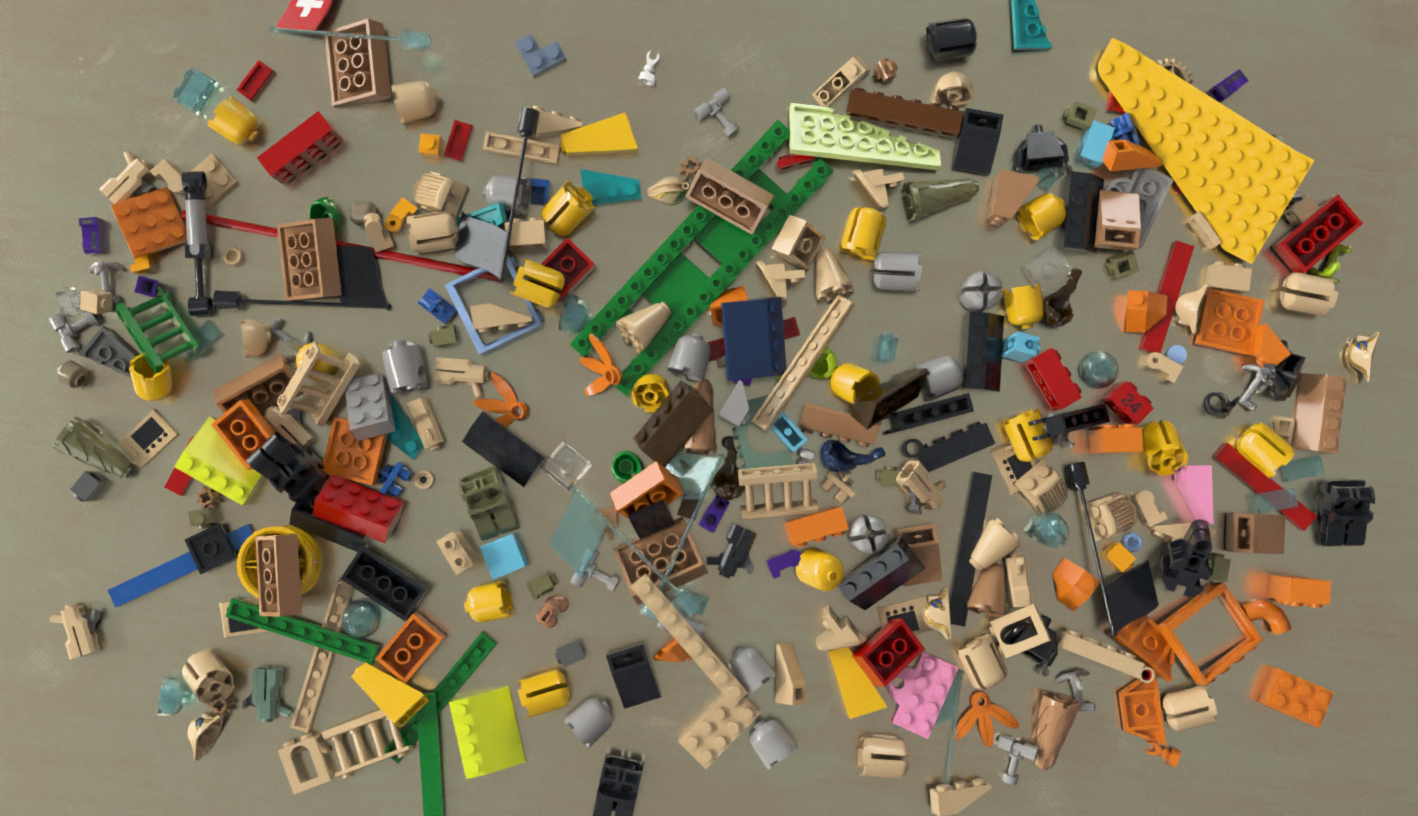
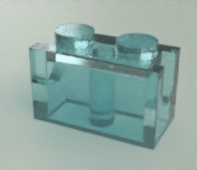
[172,67,218,115]
[871,332,899,364]

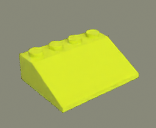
[174,417,264,506]
[449,686,526,779]

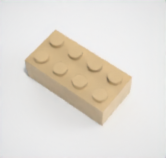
[678,693,760,769]

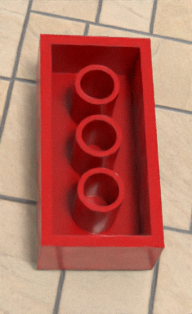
[257,111,342,183]
[1272,194,1363,274]
[313,474,404,543]

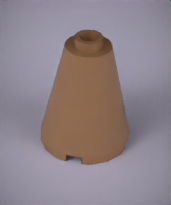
[966,563,1005,618]

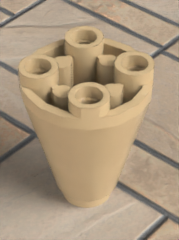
[815,247,854,303]
[616,302,671,353]
[969,518,1020,571]

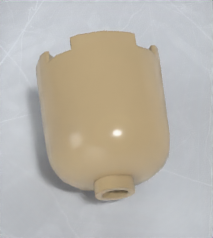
[391,80,439,123]

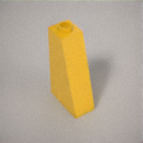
[559,112,639,157]
[828,647,887,719]
[351,662,429,728]

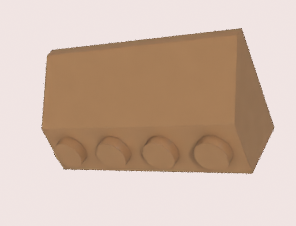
[685,157,774,235]
[213,353,303,415]
[1291,373,1347,454]
[798,403,882,447]
[255,534,303,617]

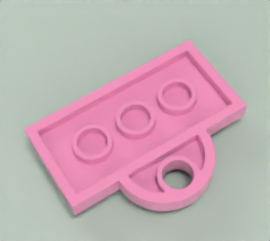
[888,652,959,739]

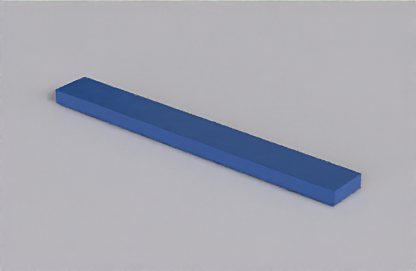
[108,524,254,608]

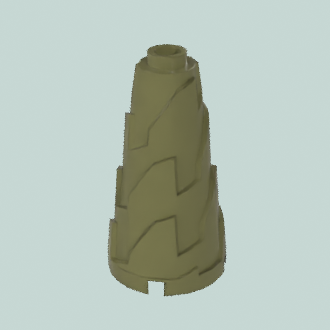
[902,178,979,220]
[53,417,133,478]

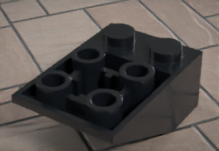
[952,108,1004,175]
[606,642,661,709]

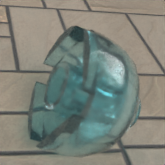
[558,294,592,334]
[1079,351,1119,389]
[1028,512,1069,548]
[341,599,381,638]
[157,677,189,716]

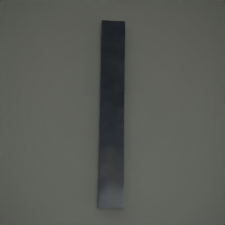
[949,472,993,627]

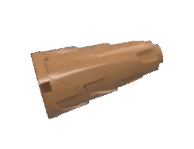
[680,379,717,455]
[1034,691,1081,770]

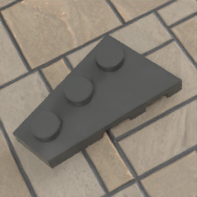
[79,326,138,378]

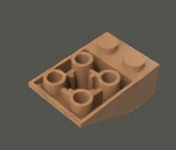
[1095,190,1141,251]
[1226,513,1285,554]
[894,523,942,587]

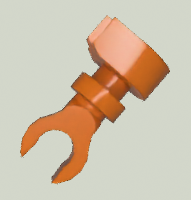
[1145,741,1181,767]

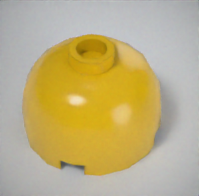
[631,373,670,413]

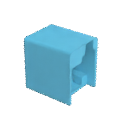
[480,533,528,580]

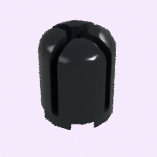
[926,18,977,62]

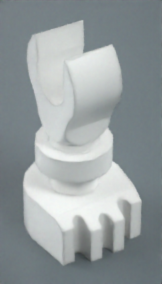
[638,51,660,86]
[797,447,816,481]

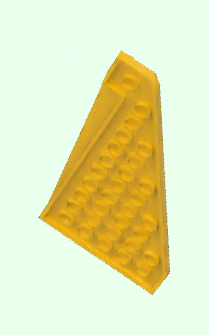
[1098,38,1315,264]

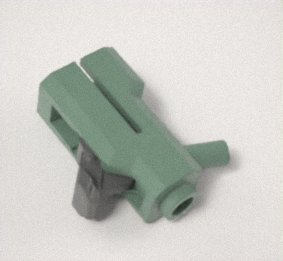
[242,667,292,722]

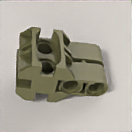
[459,465,519,541]

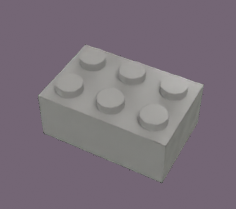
[345,372,395,441]

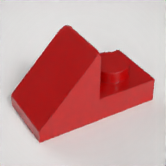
[775,154,815,172]

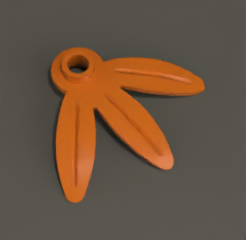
[579,334,622,396]
[473,372,529,427]
[953,692,1019,748]

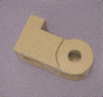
[150,159,185,195]
[364,213,394,252]
[1143,352,1183,384]
[1133,490,1168,527]

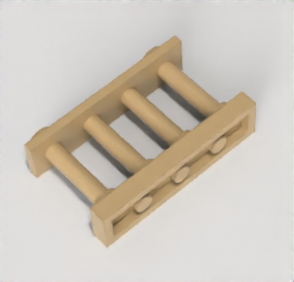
[277,341,360,427]
[738,463,819,520]
[322,710,414,779]

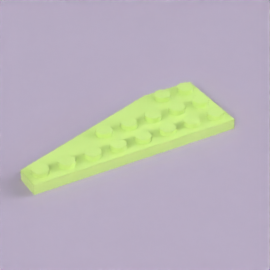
[789,103,941,171]

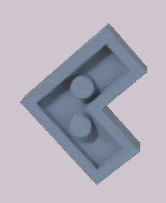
[515,34,567,77]

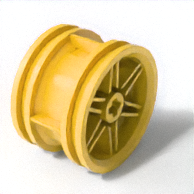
[237,525,324,598]

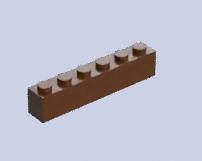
[845,88,963,138]

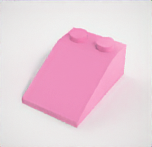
[1174,465,1214,524]

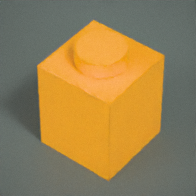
[419,133,444,159]
[1101,542,1136,572]

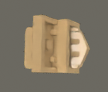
[852,169,904,208]
[414,171,468,217]
[756,260,805,302]
[1014,458,1068,514]
[1081,492,1136,541]
[816,604,868,651]

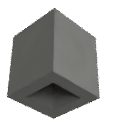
[70,471,107,502]
[555,638,587,667]

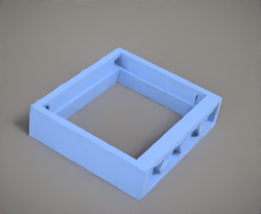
[445,255,544,354]

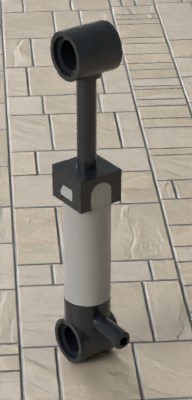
[181,171,213,316]

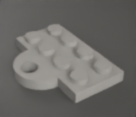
[1104,168,1174,249]

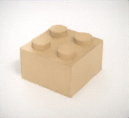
[772,215,825,270]
[505,217,549,251]

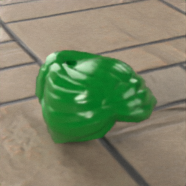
[309,197,340,230]
[611,451,644,484]

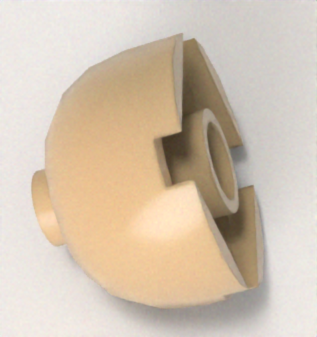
[935,71,974,107]
[241,319,271,358]

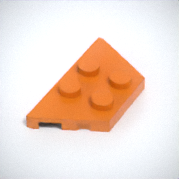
[1109,615,1175,682]
[1118,672,1166,745]

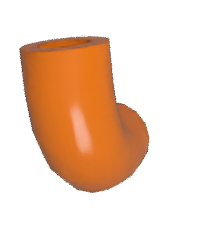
[1240,600,1292,634]

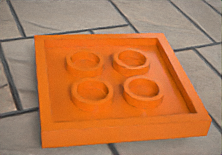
[111,187,187,260]
[1195,288,1265,357]
[321,417,388,486]

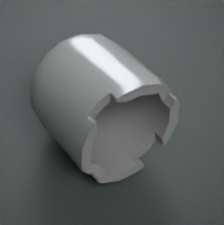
[483,174,531,215]
[667,333,711,382]
[916,356,965,401]
[728,647,777,697]
[563,698,613,749]
[750,720,799,770]

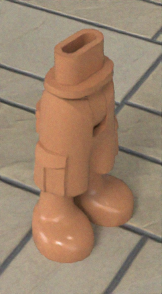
[536,595,569,628]

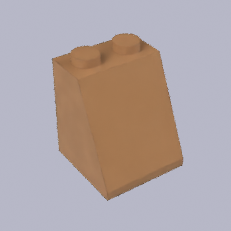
[986,169,1040,227]

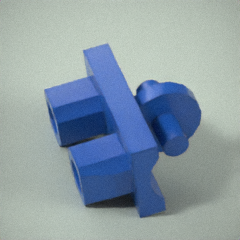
[1110,113,1141,145]
[417,288,457,324]
[378,462,413,497]

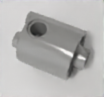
[381,340,428,394]

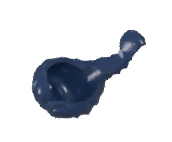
[821,440,886,472]

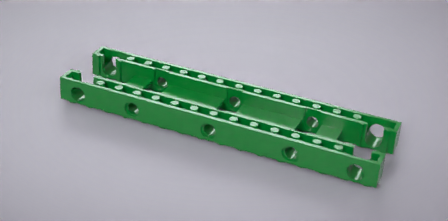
[570,120,834,397]

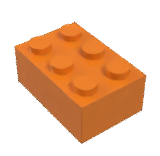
[211,400,275,470]
[1087,424,1143,454]
[610,461,684,519]
[784,506,849,548]
[1268,574,1331,608]
[375,612,446,684]
[1257,666,1334,728]

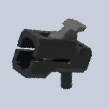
[707,523,757,579]

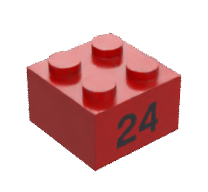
[1100,381,1154,425]

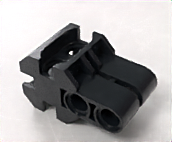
[246,432,326,502]
[1318,479,1376,547]
[1160,519,1212,597]
[593,754,644,816]

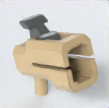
[100,151,157,204]
[264,406,316,449]
[896,461,946,514]
[50,603,101,659]

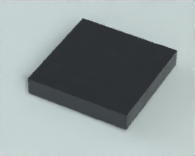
[628,500,675,540]
[184,523,238,575]

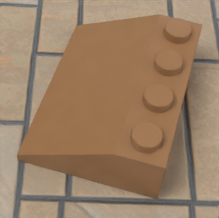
[325,18,391,107]
[277,218,342,301]
[613,517,708,605]

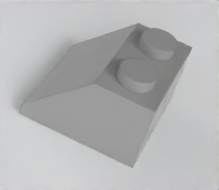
[719,380,750,427]

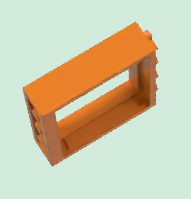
[1157,582,1263,685]

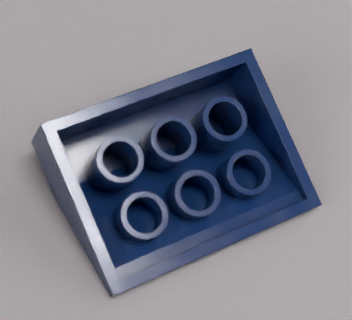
[721,297,787,381]

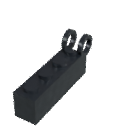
[883,393,974,435]
[1028,404,1110,441]
[902,421,996,473]

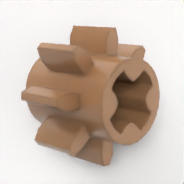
[874,58,899,82]
[680,155,702,179]
[196,486,221,509]
[209,695,235,716]

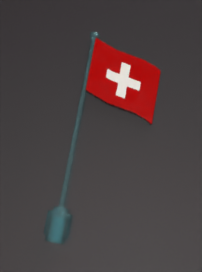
[269,0,431,51]

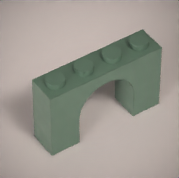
[732,395,793,469]

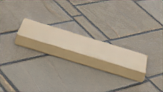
[483,131,561,165]

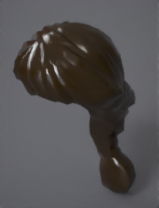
[1042,268,1082,327]
[711,436,745,500]

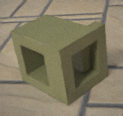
[1064,101,1097,131]
[1107,251,1139,278]
[428,323,459,348]
[877,466,905,486]
[188,508,217,530]
[1208,553,1231,582]
[526,572,558,600]

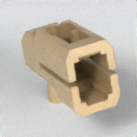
[434,357,489,398]
[405,397,445,451]
[1005,552,1032,607]

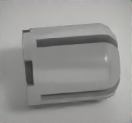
[873,252,922,291]
[958,271,1003,312]
[847,514,889,554]

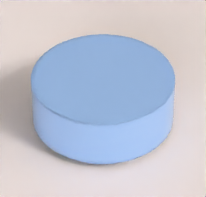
[1166,345,1187,364]
[1122,533,1143,552]

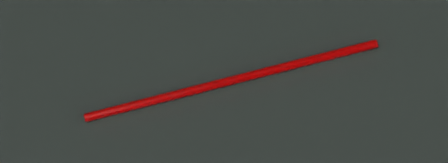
[182,210,499,282]

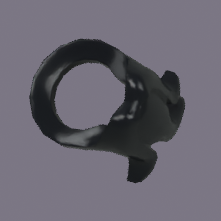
[1205,392,1240,419]

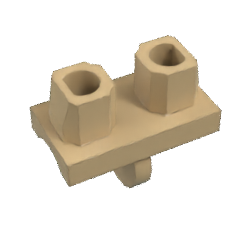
[820,471,856,504]

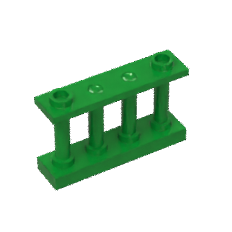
[116,286,201,374]

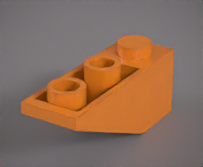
[1102,139,1162,172]

